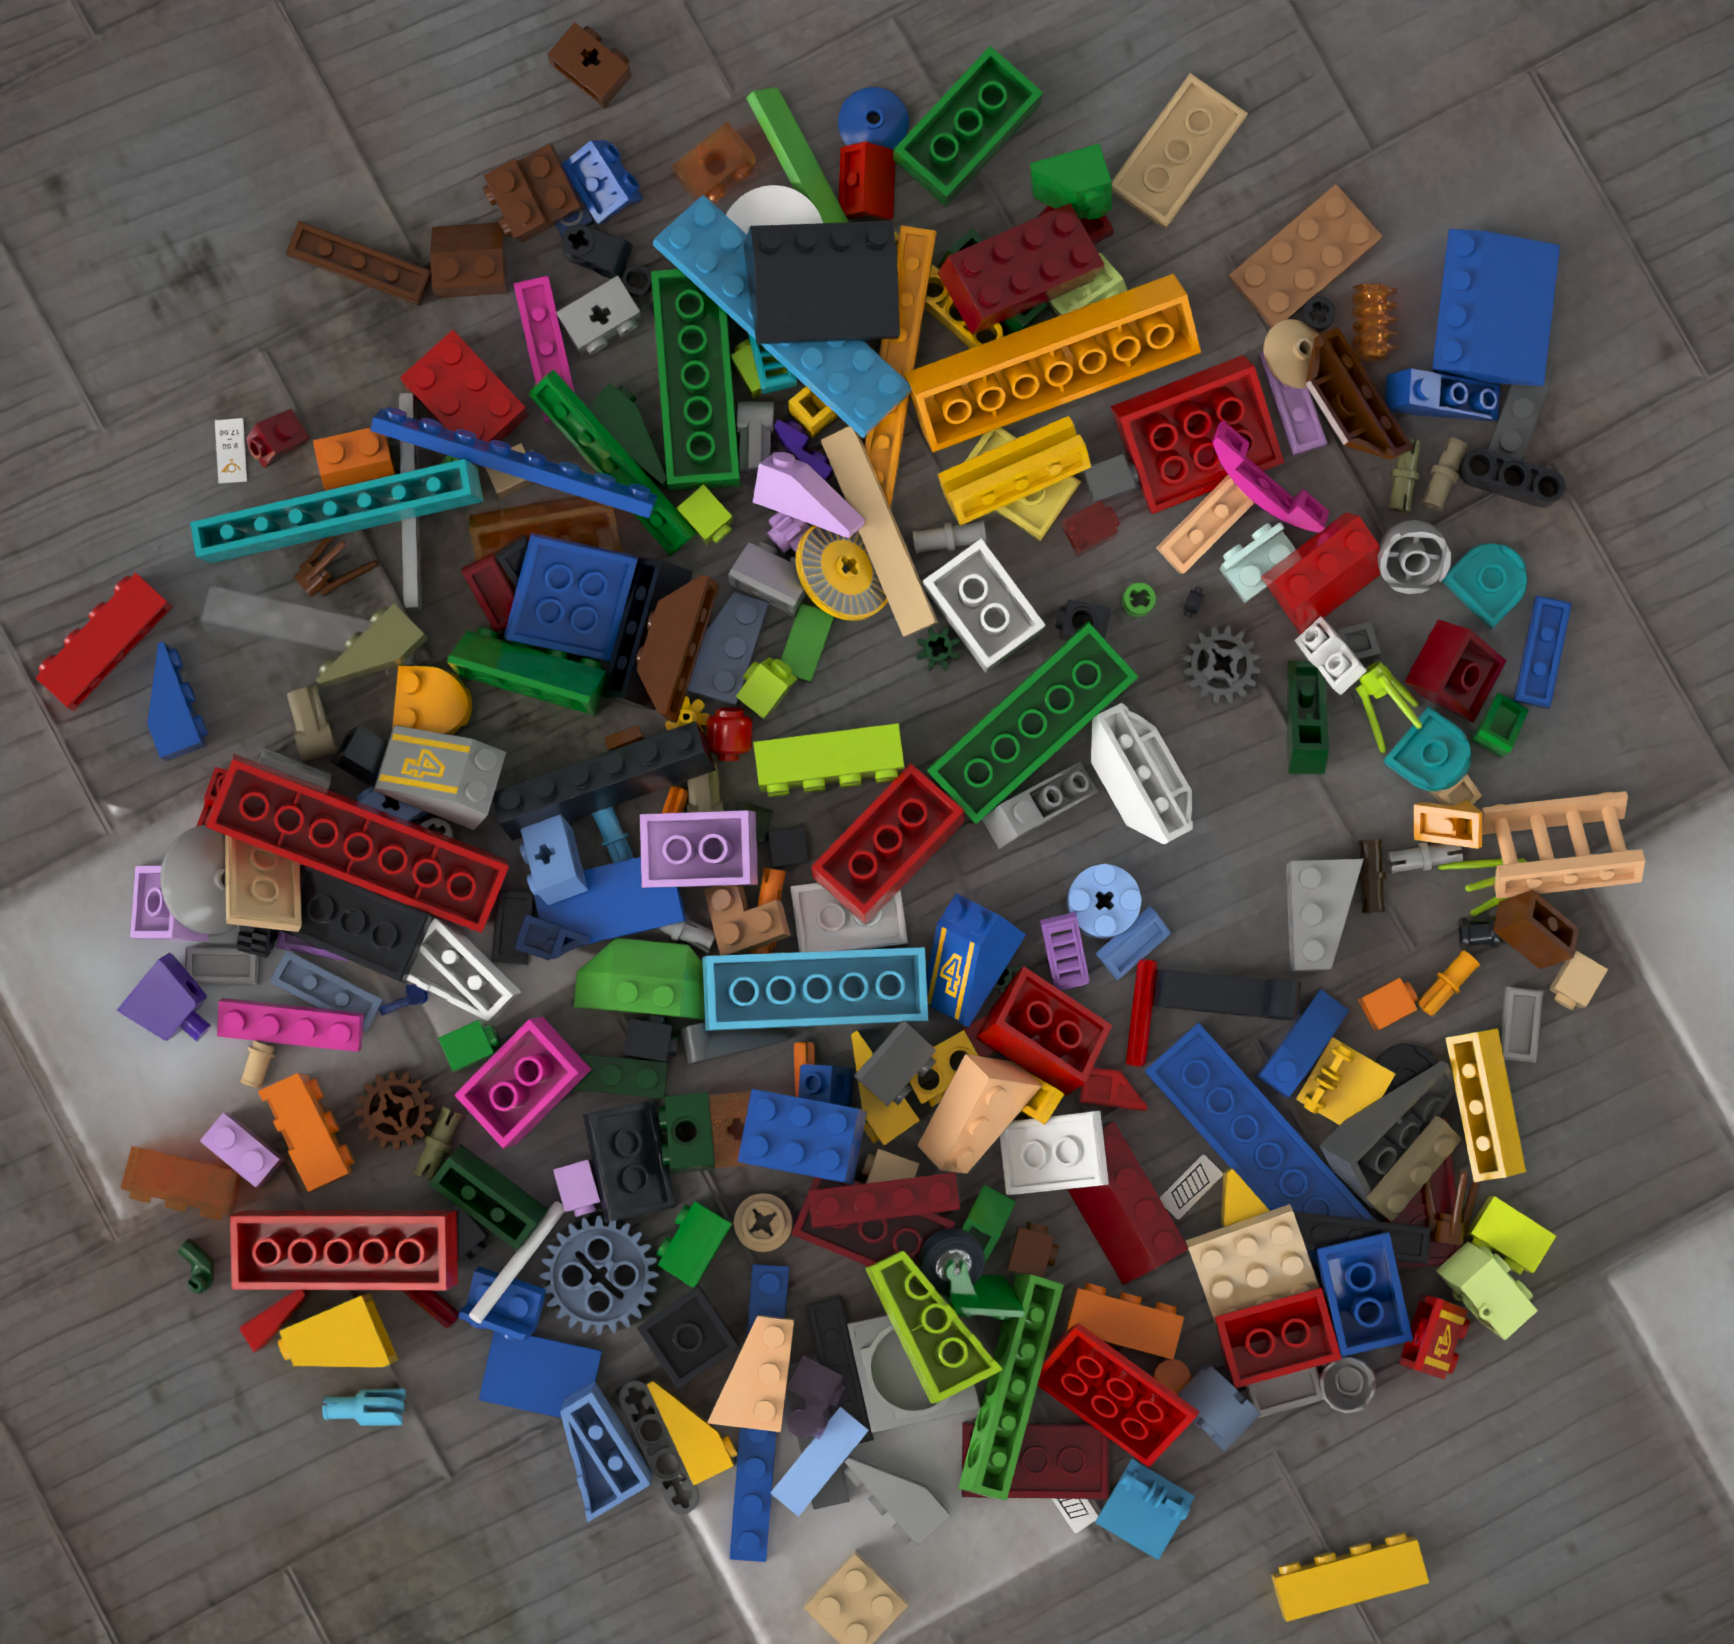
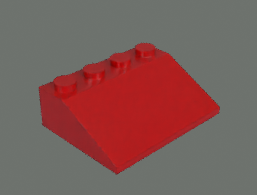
[1110,355,1284,514]
[1037,1323,1199,1467]

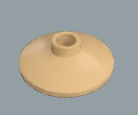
[1264,319,1319,389]

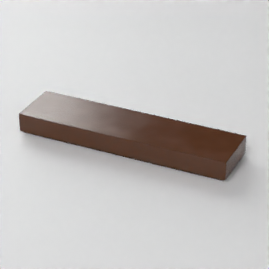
[286,221,432,306]

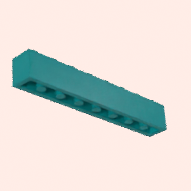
[190,459,484,564]

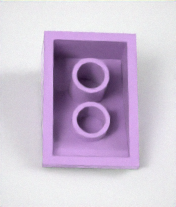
[640,811,758,888]

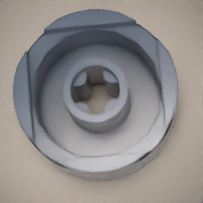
[1177,1363,1261,1451]

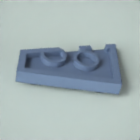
[687,592,769,706]

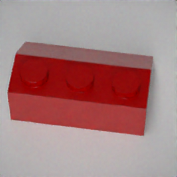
[1261,512,1381,634]
[977,966,1113,1096]
[1215,1287,1342,1388]

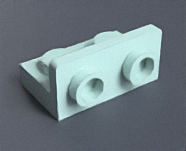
[1219,522,1296,603]

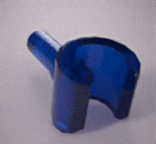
[379,984,428,1016]

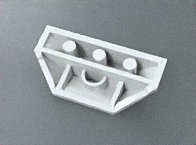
[1091,703,1193,844]

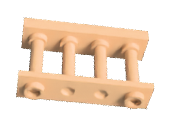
[1482,791,1645,899]

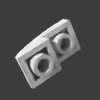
[1294,616,1367,695]

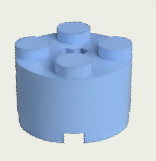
[1066,864,1142,939]

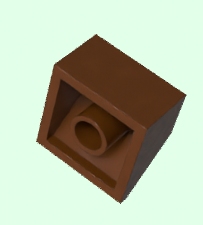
[430,222,508,298]

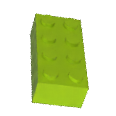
[753,723,904,797]

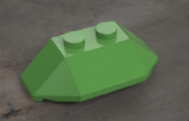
[573,938,705,1020]

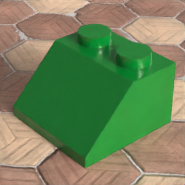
[1030,144,1112,220]
[656,1201,733,1288]

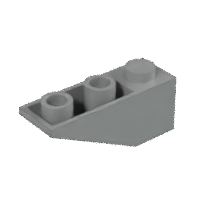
[982,762,1098,849]
[844,1455,951,1546]

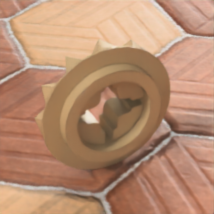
[734,1193,792,1252]

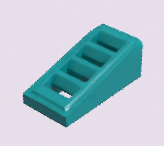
[748,333,797,394]

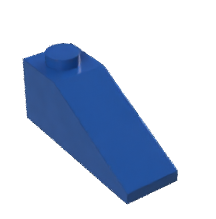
[1256,989,1350,1098]

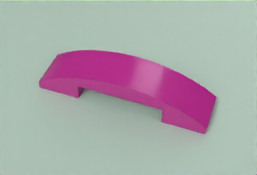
[1213,421,1329,533]

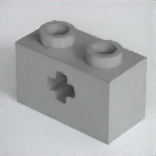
[556,276,642,356]

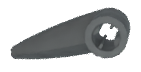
[680,1022,789,1065]

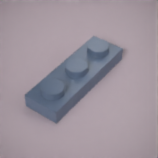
[269,950,384,1033]

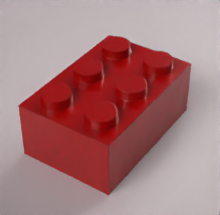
[400,329,529,443]

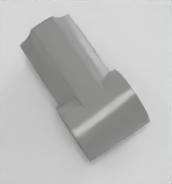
[737,401,774,473]

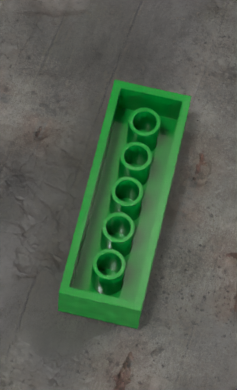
[651,269,741,492]
[927,622,1138,824]

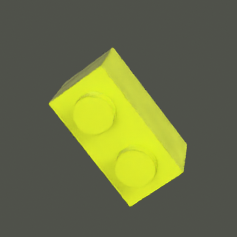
[1467,1196,1557,1275]

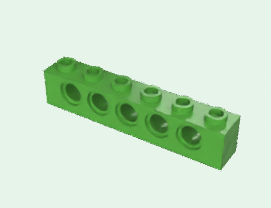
[958,1274,1064,1501]

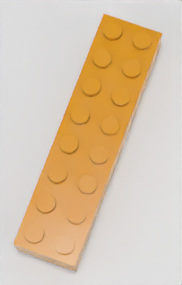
[904,273,1201,452]

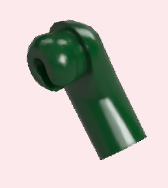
[177,1238,214,1294]

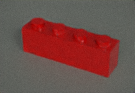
[35,572,173,711]

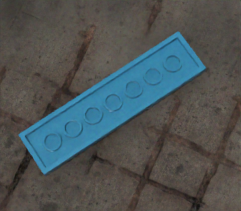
[653,195,911,438]

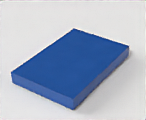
[479,1331,603,1418]

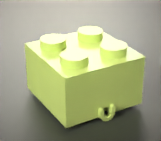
[1436,1241,1538,1340]

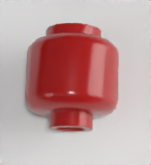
[706,707,753,761]

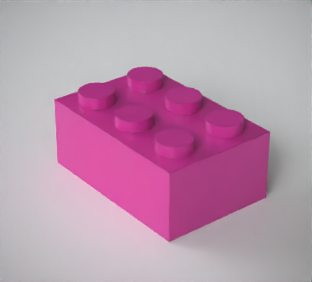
[455,1017,592,1148]

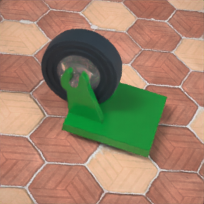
[917,1228,1025,1320]

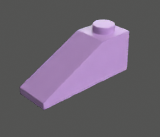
[753,452,865,538]

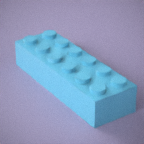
[702,947,928,1031]

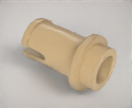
[240,1040,276,1089]

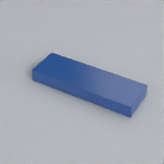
[1513,595,1572,709]

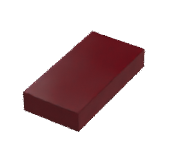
[461,552,515,632]

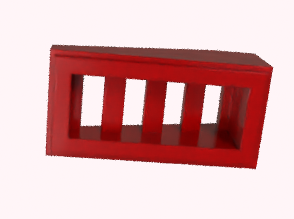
[239,1290,310,1353]

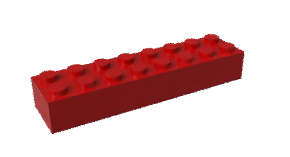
[206,753,509,933]

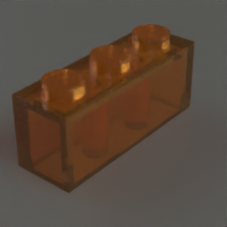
[120,1146,242,1220]

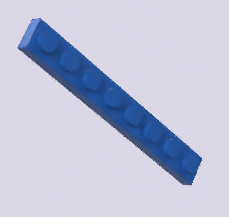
[370,407,658,518]
[729,1264,789,1562]

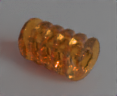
[1352,284,1398,362]

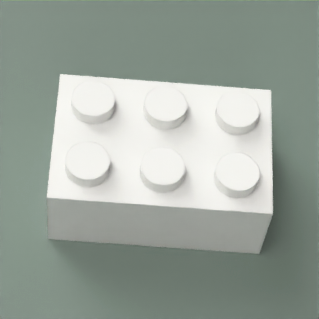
[922,538,1046,673]

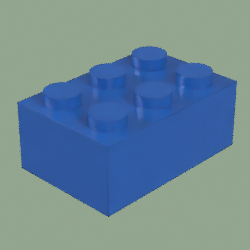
[737,1089,867,1185]

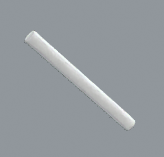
[469,1201,565,1323]

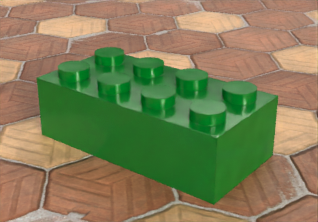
[893,46,1043,207]

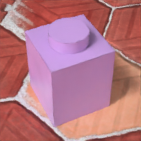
[553,1159,601,1217]

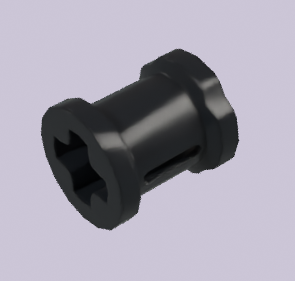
[1458,916,1500,949]

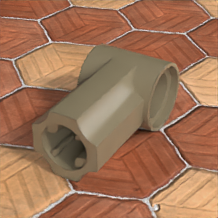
[287,686,338,763]
[687,762,724,813]

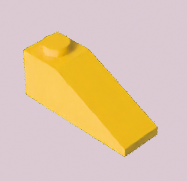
[851,1031,920,1146]
[647,1379,738,1485]

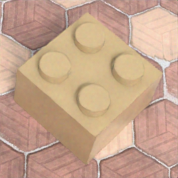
[803,1550,908,1644]

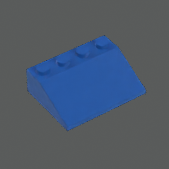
[1432,229,1560,387]

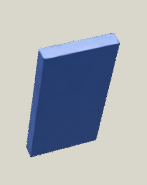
[534,857,687,947]

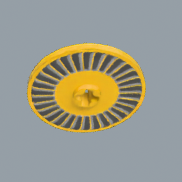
[796,525,888,621]

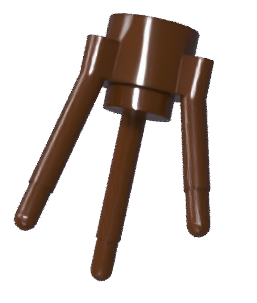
[294,535,379,597]
[1424,1171,1481,1245]

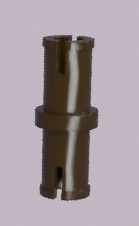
[1358,839,1387,913]

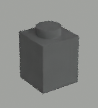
[1081,454,1139,508]

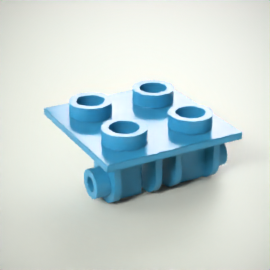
[1095,1459,1195,1560]

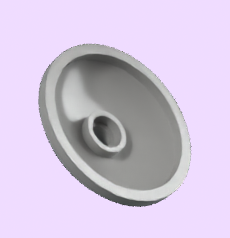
[160,825,239,934]

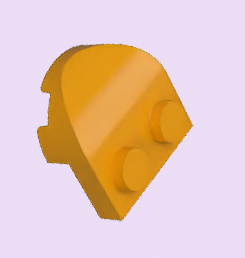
[392,666,472,735]

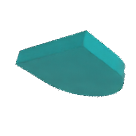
[1442,543,1527,630]
[1383,706,1472,792]

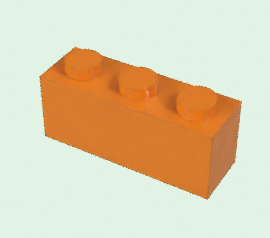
[1065,1283,1184,1360]

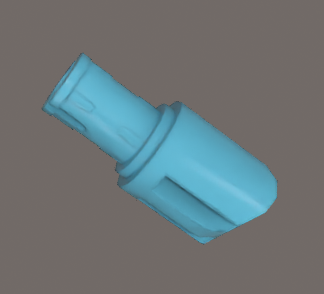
[322,1388,406,1426]

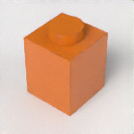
[1357,978,1418,1031]

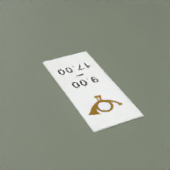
[215,418,247,484]

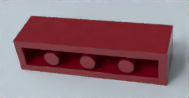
[808,1172,960,1228]

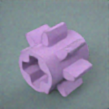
[766,512,810,554]

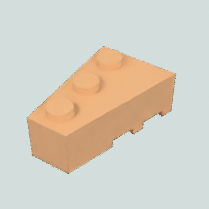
[917,1054,1042,1174]
[707,1315,795,1432]

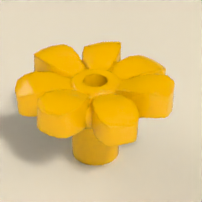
[665,696,710,733]

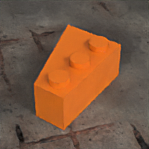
[257,1073,355,1192]

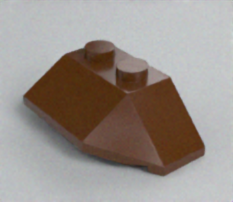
[1305,327,1414,460]
[636,575,720,723]

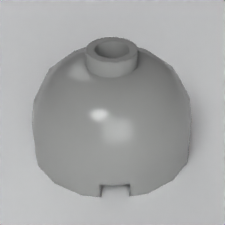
[1378,520,1451,594]

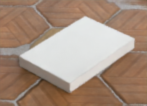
[791,883,908,952]
[999,1111,1109,1195]

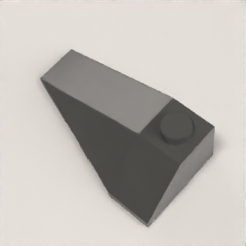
[1320,1060,1456,1208]

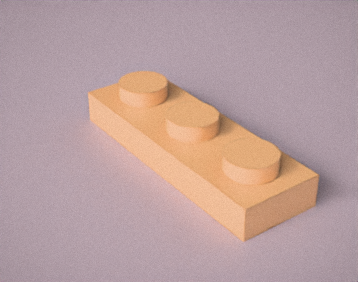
[1156,475,1254,574]

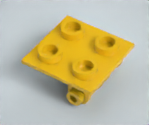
[1296,1037,1396,1125]

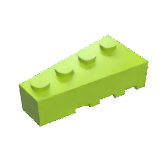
[865,1251,1003,1403]

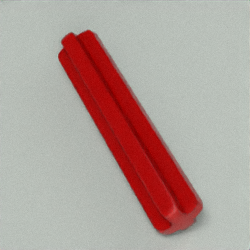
[1126,959,1158,1067]

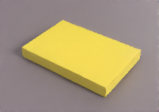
[965,427,1081,542]

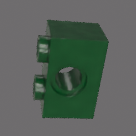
[659,1092,716,1174]

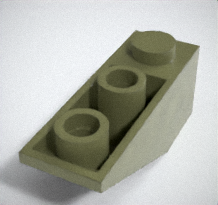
[316,603,428,688]

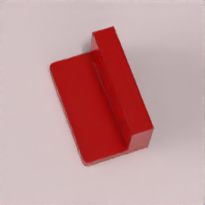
[839,141,895,220]

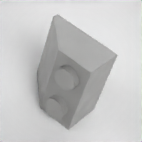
[728,541,806,617]

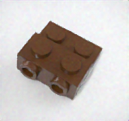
[483,144,584,242]

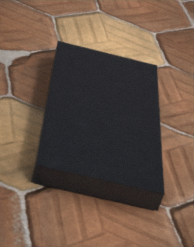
[280,865,434,983]

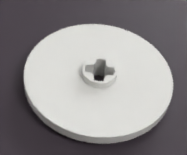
[726,185,823,234]

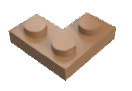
[704,885,790,955]

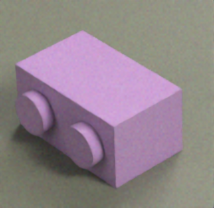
[200,1112,286,1188]

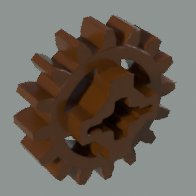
[355,1071,436,1150]

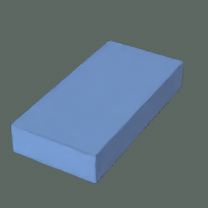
[1095,906,1171,981]

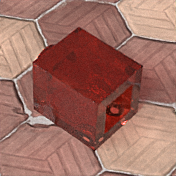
[1061,501,1120,557]

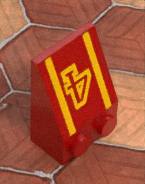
[1398,1294,1470,1380]

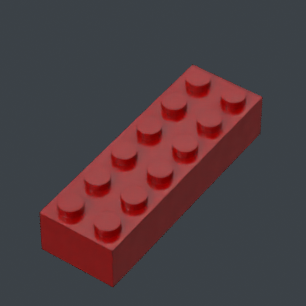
[230,1210,458,1290]

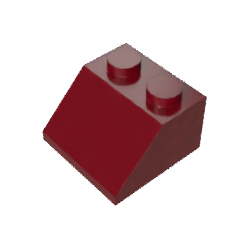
[1405,619,1507,723]

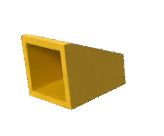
[278,1293,399,1367]

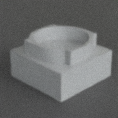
[847,1300,980,1433]

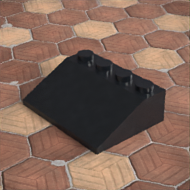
[743,221,900,345]

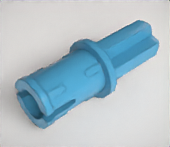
[592,806,634,863]

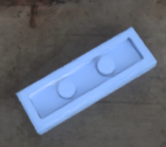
[770,1406,869,1517]

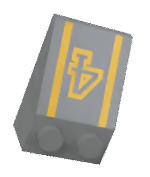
[373,726,506,830]

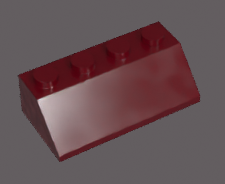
[1067,1121,1189,1285]

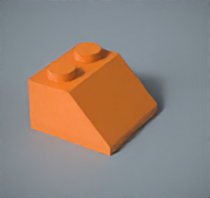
[313,427,397,491]

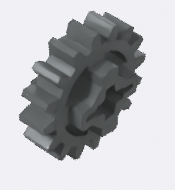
[1182,626,1261,705]

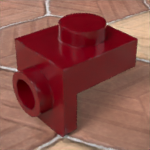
[246,408,310,468]

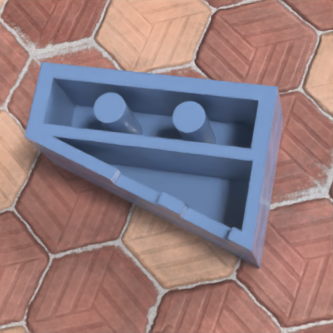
[560,1381,653,1522]

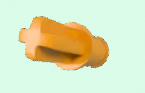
[1417,950,1480,1016]

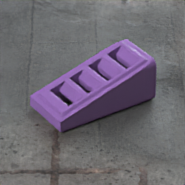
[1040,912,1090,991]

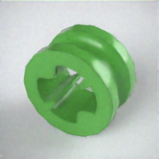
[1121,583,1156,617]

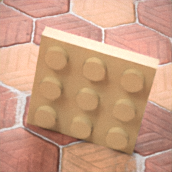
[1186,1204,1319,1324]

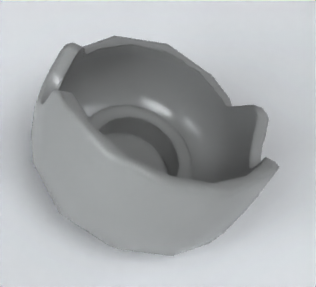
[1320,1355,1377,1413]

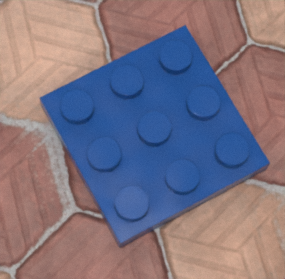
[504,533,638,661]

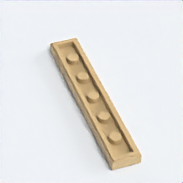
[821,426,938,637]

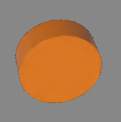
[1153,1359,1191,1395]

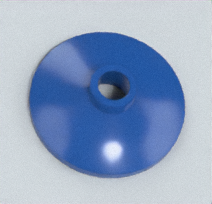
[838,87,909,150]

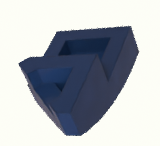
[514,914,590,961]

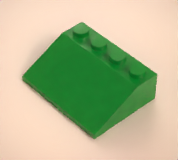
[447,628,607,716]

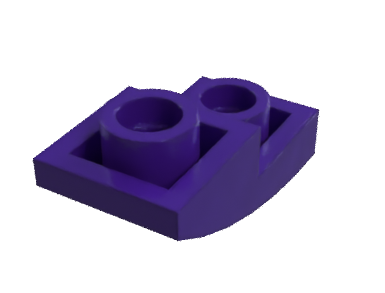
[774,419,832,482]

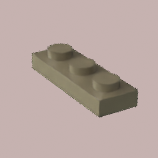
[1365,1115,1462,1222]

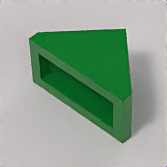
[1470,692,1529,758]

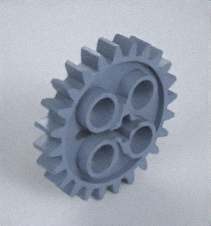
[540,1216,659,1335]

